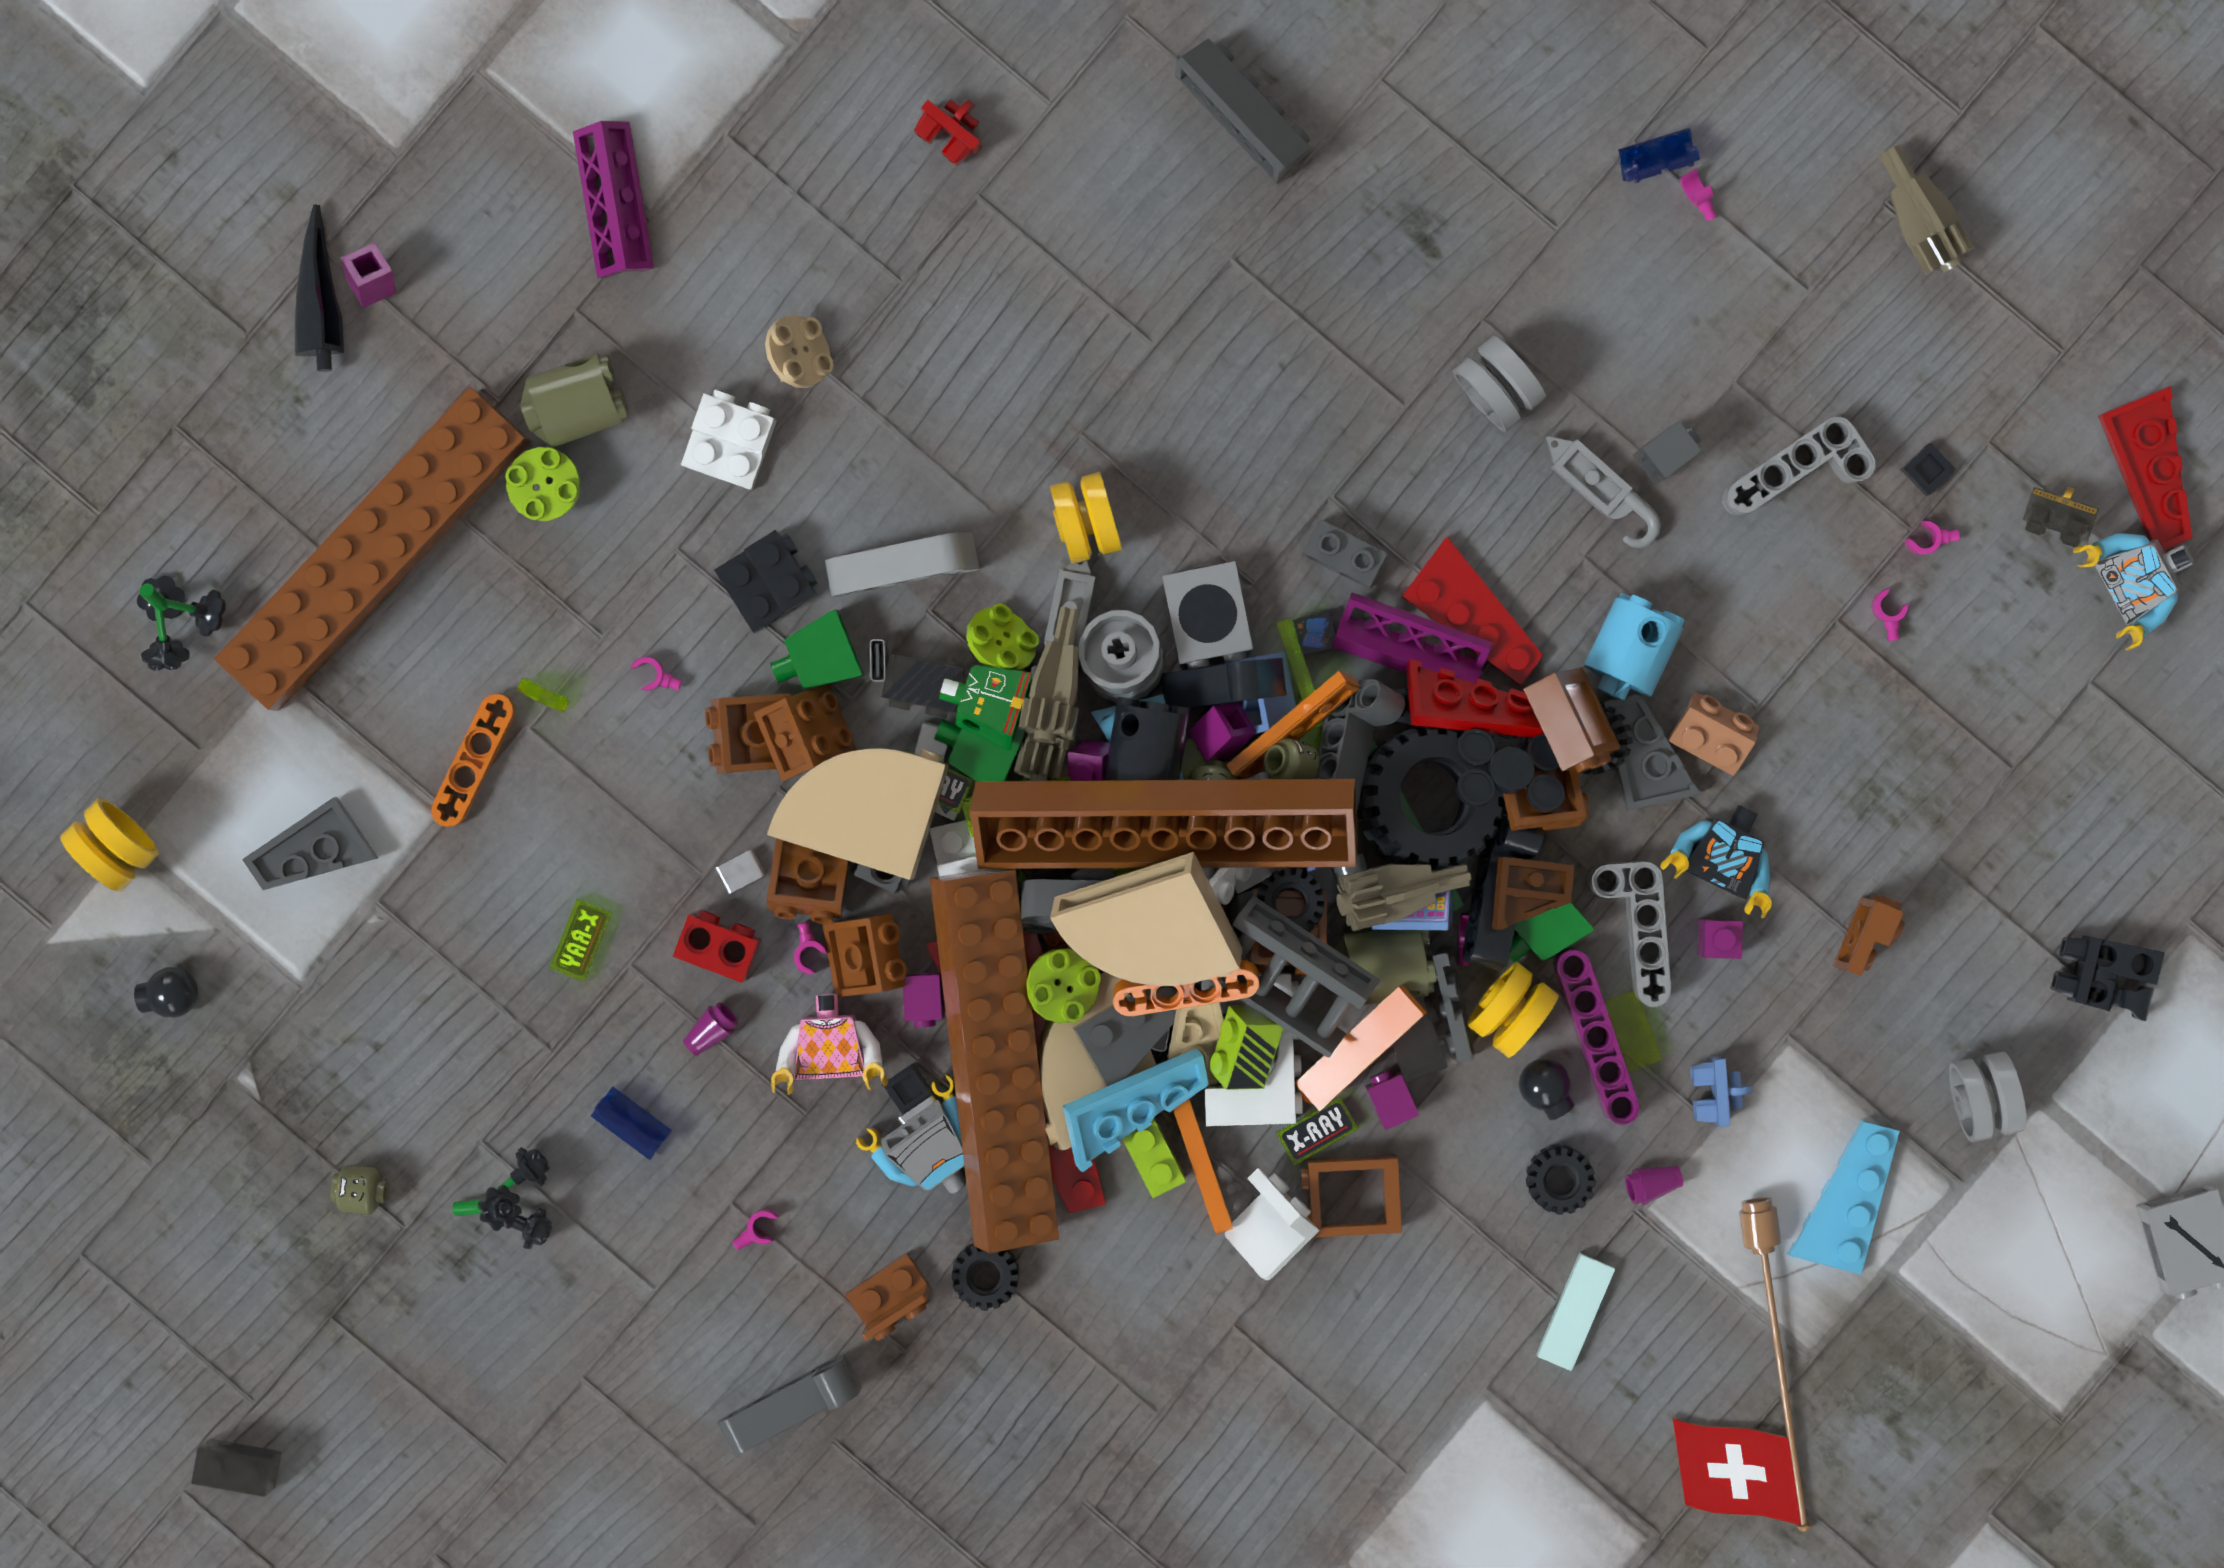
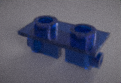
[1618,128,1700,183]
[591,1086,672,1160]

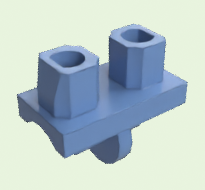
[1690,1056,1753,1127]

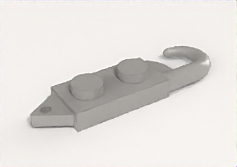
[1545,437,1661,548]
[1031,561,1096,679]

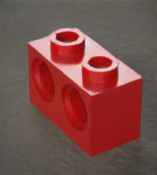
[672,910,762,983]

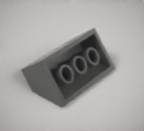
[1175,38,1311,184]

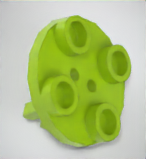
[505,447,581,521]
[966,603,1039,671]
[1026,948,1101,1024]

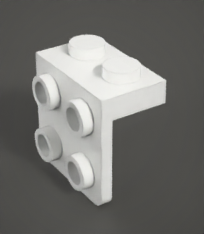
[1225,1168,1320,1280]

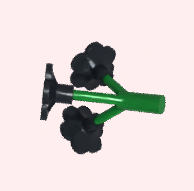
[137,576,226,671]

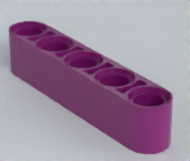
[1553,948,1639,1125]

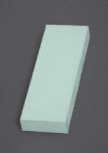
[1536,1253,1615,1371]

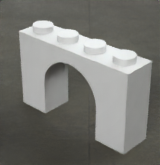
[1201,972,1302,1126]

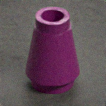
[683,1002,738,1056]
[1625,1165,1684,1205]

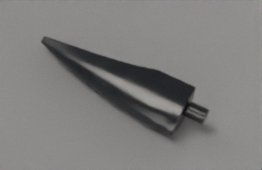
[295,204,344,372]

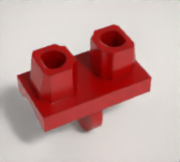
[914,99,982,166]

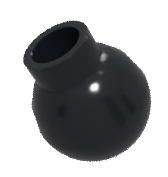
[134,967,198,1018]
[1519,1058,1575,1120]

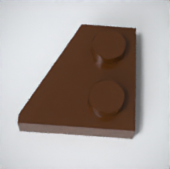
[1492,857,1575,930]

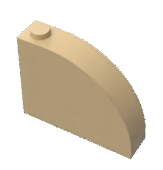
[767,748,950,880]
[1050,852,1242,986]
[1037,971,1156,1150]

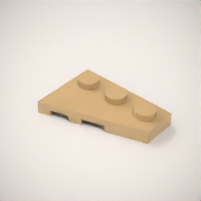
[1167,987,1224,1086]

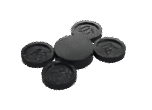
[1456,729,1565,813]

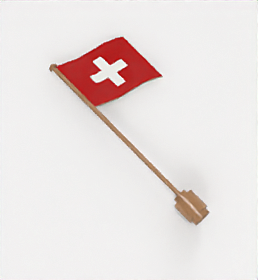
[1672,1197,1811,1532]

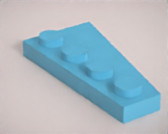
[1063,1048,1209,1172]
[1787,1120,1900,1275]

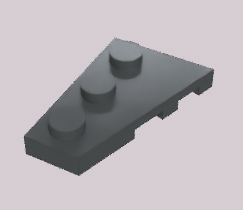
[1602,694,1701,811]
[1432,947,1475,1062]

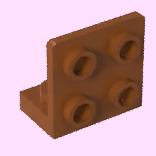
[753,684,857,781]
[845,1252,932,1341]

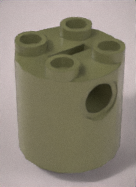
[520,353,628,448]
[1335,929,1436,1007]

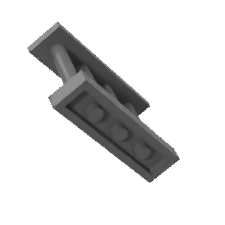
[1221,896,1380,1058]

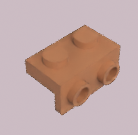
[1668,692,1759,776]

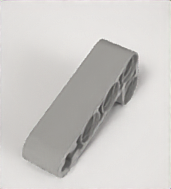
[1722,417,1875,516]
[825,532,980,597]
[1587,861,1671,1007]

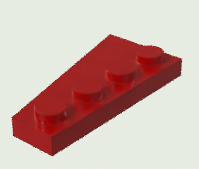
[2098,386,2192,550]
[1406,659,1544,738]

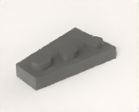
[242,797,378,890]
[1073,986,1178,1087]

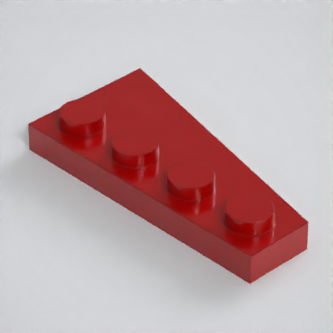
[1401,537,1543,686]

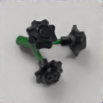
[452,1147,552,1249]

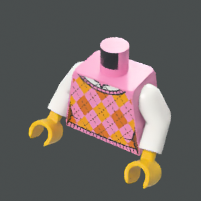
[771,994,888,1095]

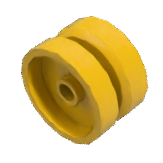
[1049,471,1122,565]
[60,798,159,892]
[1466,962,1559,1058]

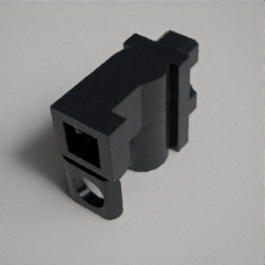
[2050,935,2165,1021]

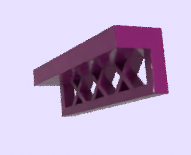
[573,121,654,278]
[1332,592,1492,683]

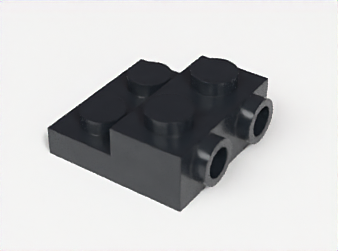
[714,530,818,633]

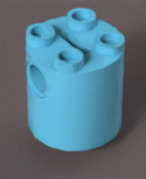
[1583,593,1685,701]

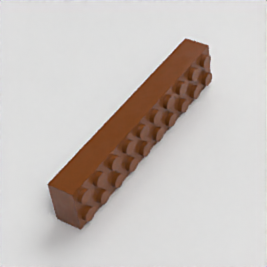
[214,387,532,711]
[970,779,1358,869]
[930,869,1059,1254]

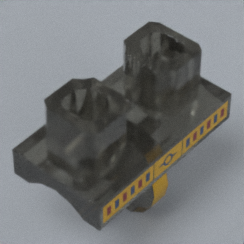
[2023,487,2099,548]

